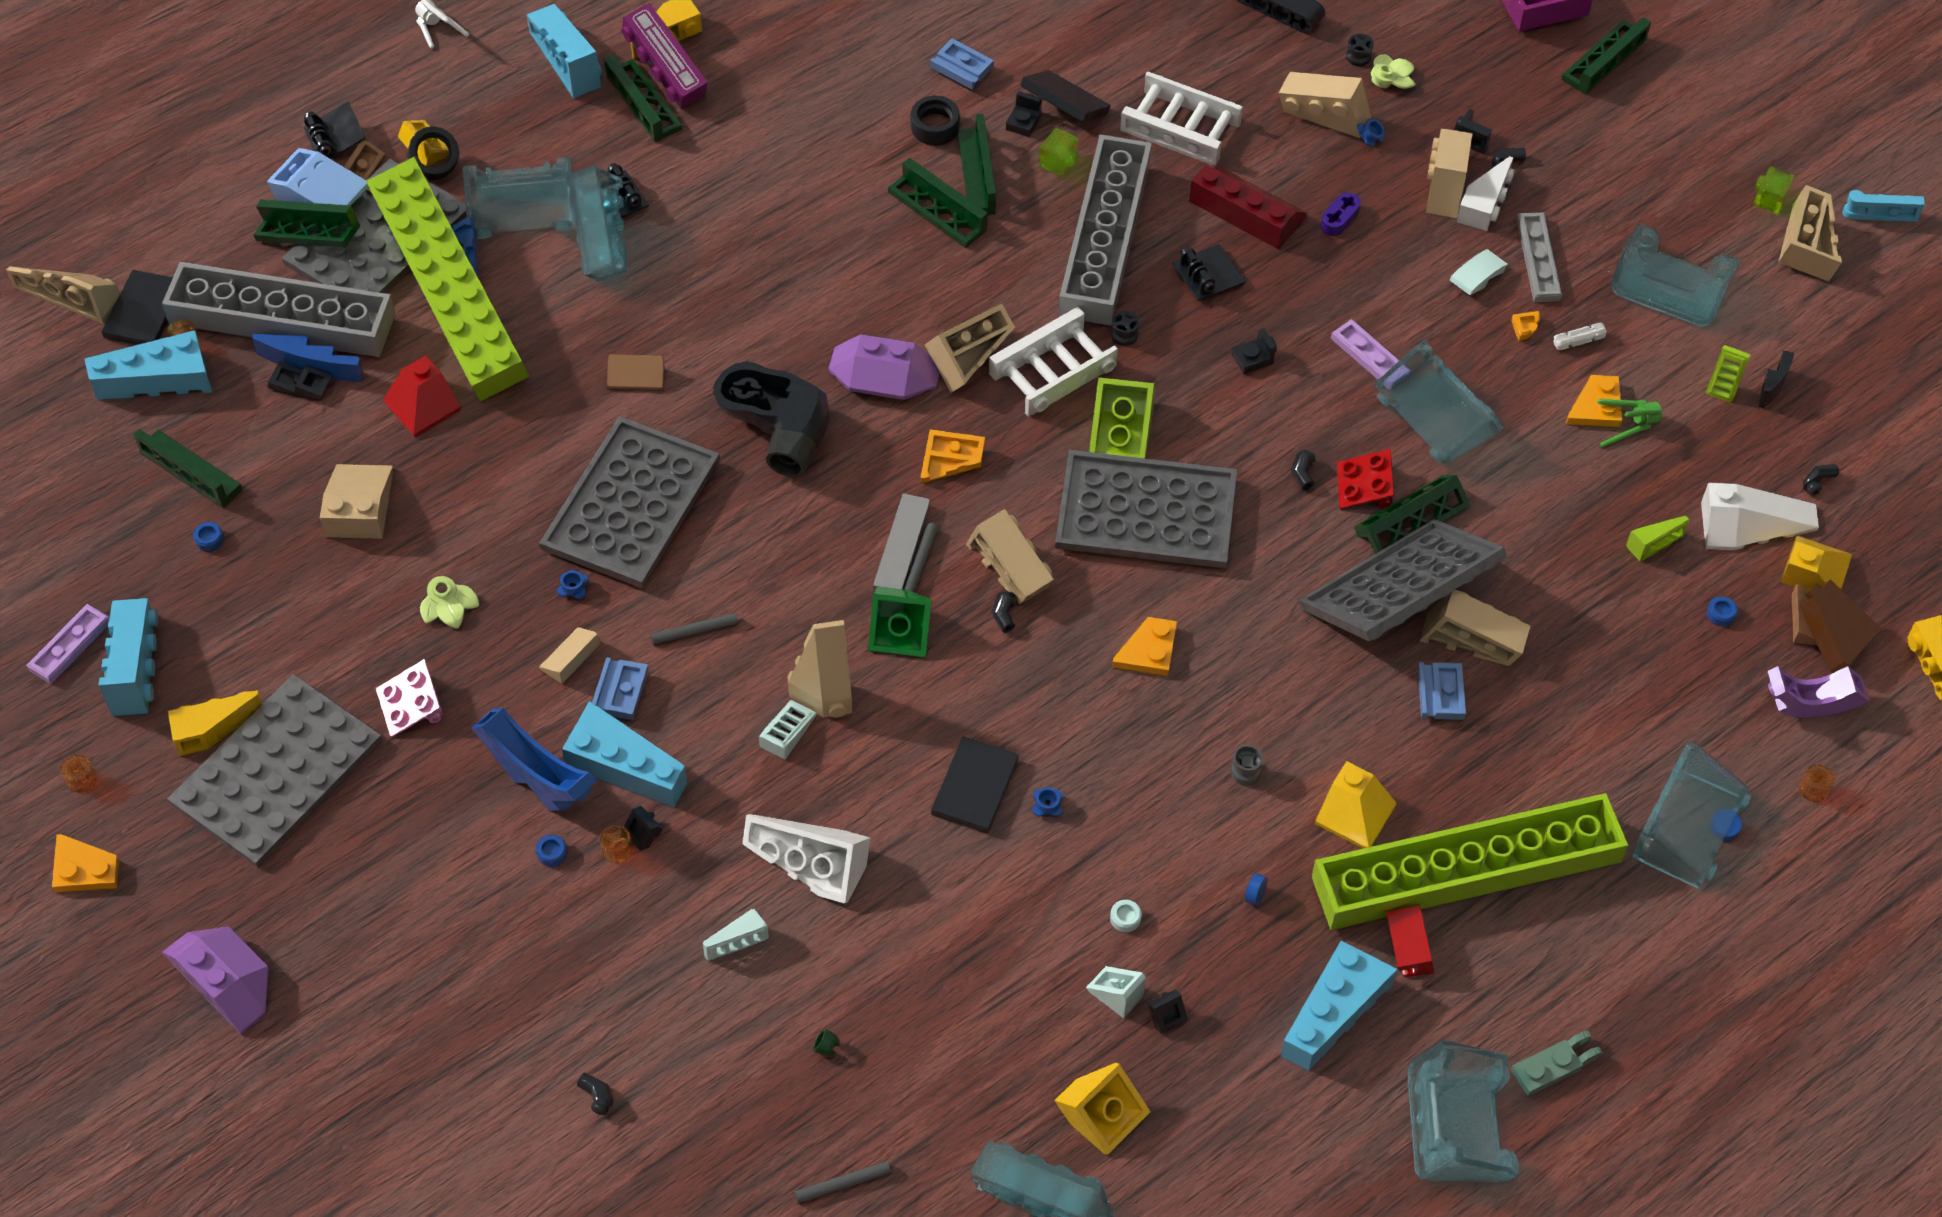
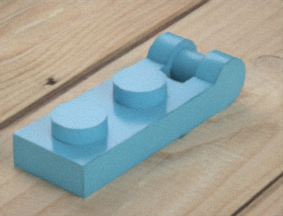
[1842,190,1925,222]

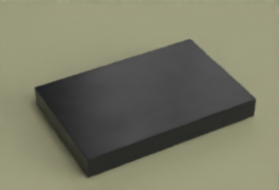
[1020,70,1111,121]
[102,270,173,345]
[931,736,1019,833]

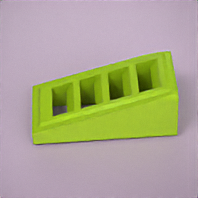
[1706,345,1751,402]
[1626,515,1689,561]

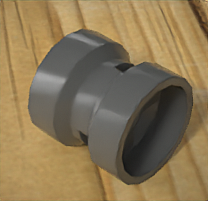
[1231,744,1263,785]

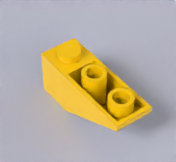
[631,0,702,60]
[1907,615,1942,700]
[168,690,263,756]

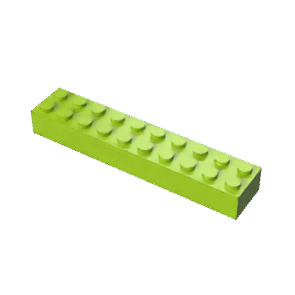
[366,157,530,402]
[1312,793,1628,930]

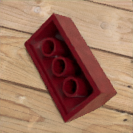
[1189,164,1307,249]

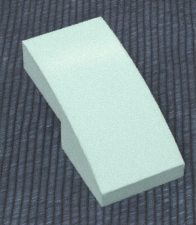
[1450,249,1507,295]

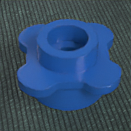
[1357,118,1384,147]
[557,570,589,599]
[1033,787,1063,817]

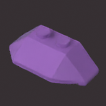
[829,334,940,400]
[162,926,269,1035]

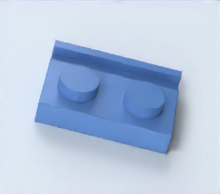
[930,38,994,90]
[592,657,649,720]
[1418,662,1466,720]

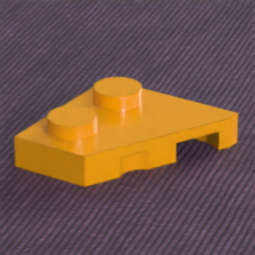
[1566,375,1622,427]
[920,429,985,483]
[1112,617,1177,676]
[52,834,119,893]

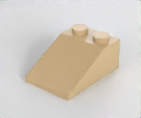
[319,464,394,539]

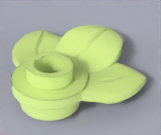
[1371,54,1416,89]
[420,576,479,629]

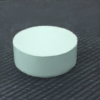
[1110,900,1142,932]

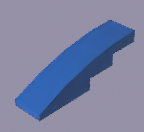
[252,334,364,382]

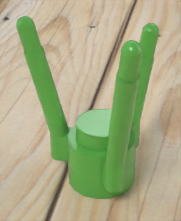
[1597,399,1663,448]

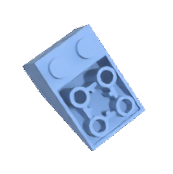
[267,148,368,206]

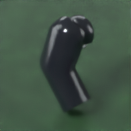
[1491,147,1526,168]
[1291,450,1316,490]
[1803,464,1839,495]
[991,590,1017,633]
[577,1072,613,1115]

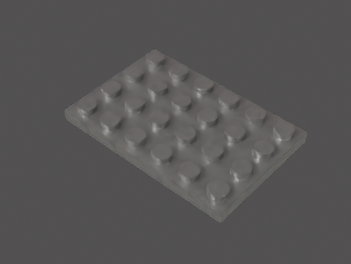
[282,159,471,294]
[539,416,720,589]
[1055,450,1237,569]
[1299,519,1507,641]
[167,675,383,868]

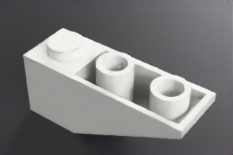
[1457,156,1515,231]

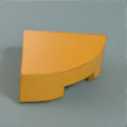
[1511,311,1540,341]

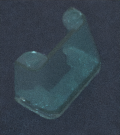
[462,157,577,239]
[1611,223,1741,326]
[1373,339,1504,464]
[1632,741,1752,889]
[1408,1040,1519,1182]

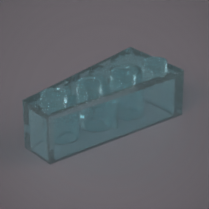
[567,165,627,282]
[970,1140,1114,1217]

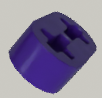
[1321,193,1360,236]

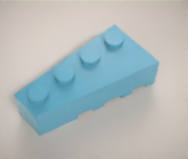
[527,4,603,99]
[84,330,212,400]
[98,598,158,716]
[562,701,687,807]
[1280,941,1398,1071]

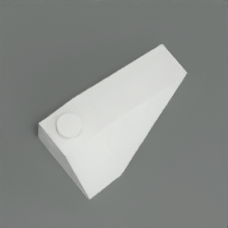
[1701,483,1819,550]
[743,814,870,903]

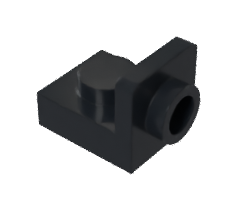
[1006,91,1042,138]
[1454,109,1492,154]
[1232,328,1277,374]

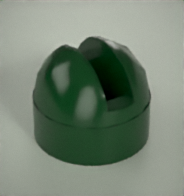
[813,1028,840,1057]

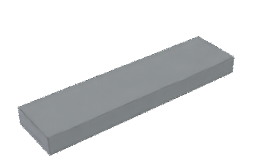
[1516,212,1562,303]
[873,493,930,591]

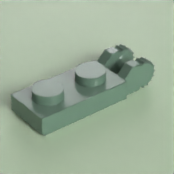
[1511,1031,1603,1096]

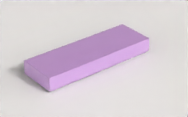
[1331,319,1409,389]
[26,604,109,684]

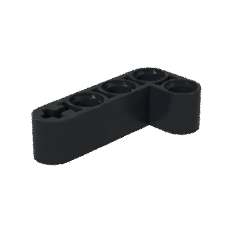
[1235,0,1325,34]

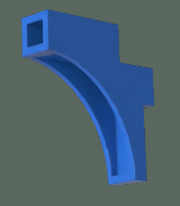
[471,708,597,811]

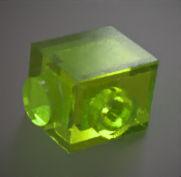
[1039,127,1078,175]
[1753,166,1795,214]

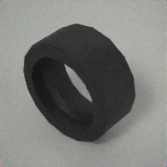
[910,95,960,145]
[407,126,459,180]

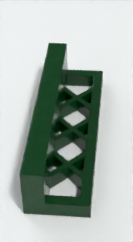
[1561,17,1651,95]
[603,54,682,142]
[957,113,996,215]
[888,158,988,248]
[253,199,360,248]
[133,429,242,509]
[1354,475,1470,554]

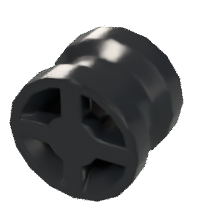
[1346,34,1374,66]
[1111,311,1139,346]

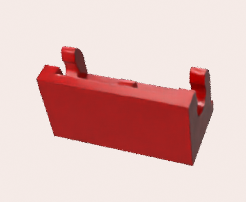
[1386,905,1434,977]

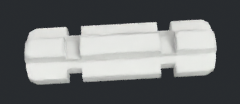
[1553,323,1607,351]

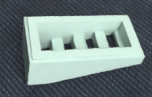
[759,700,816,760]
[703,909,769,961]

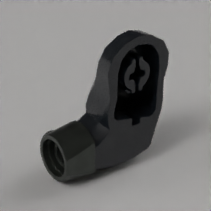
[713,361,829,477]

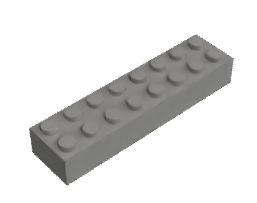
[1058,134,1152,326]
[162,262,396,357]

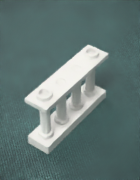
[1120,72,1243,165]
[989,307,1118,417]

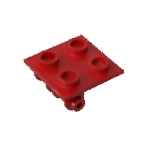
[1337,449,1394,510]

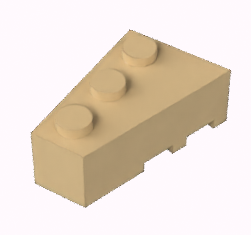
[1279,72,1371,138]
[1426,128,1472,218]
[1778,185,1842,282]
[925,303,1015,393]
[966,509,1054,605]
[1419,589,1530,666]

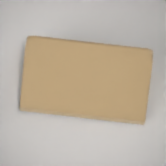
[539,627,600,684]

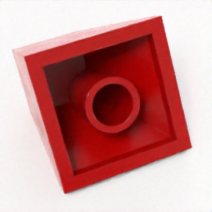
[383,355,461,438]

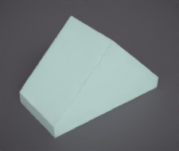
[1086,966,1146,1018]

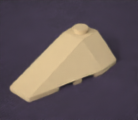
[6,266,120,324]
[787,620,852,718]

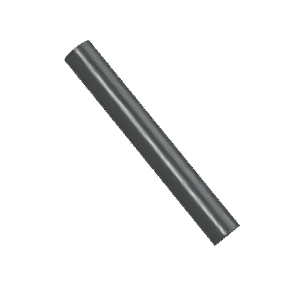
[904,523,938,593]
[650,613,738,645]
[794,1161,891,1204]

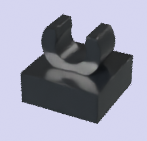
[622,806,664,851]
[1148,989,1188,1033]

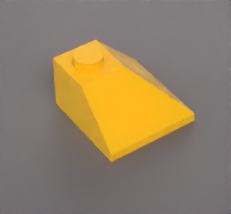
[1781,536,1852,589]
[1315,761,1397,849]
[1054,1063,1151,1155]

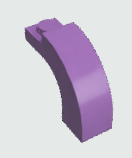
[1768,666,1869,718]

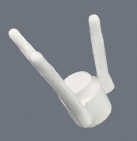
[415,0,469,49]

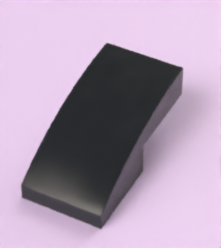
[1758,350,1794,408]
[268,361,332,399]

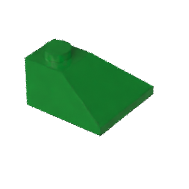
[868,587,932,657]

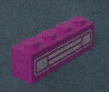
[621,3,708,109]

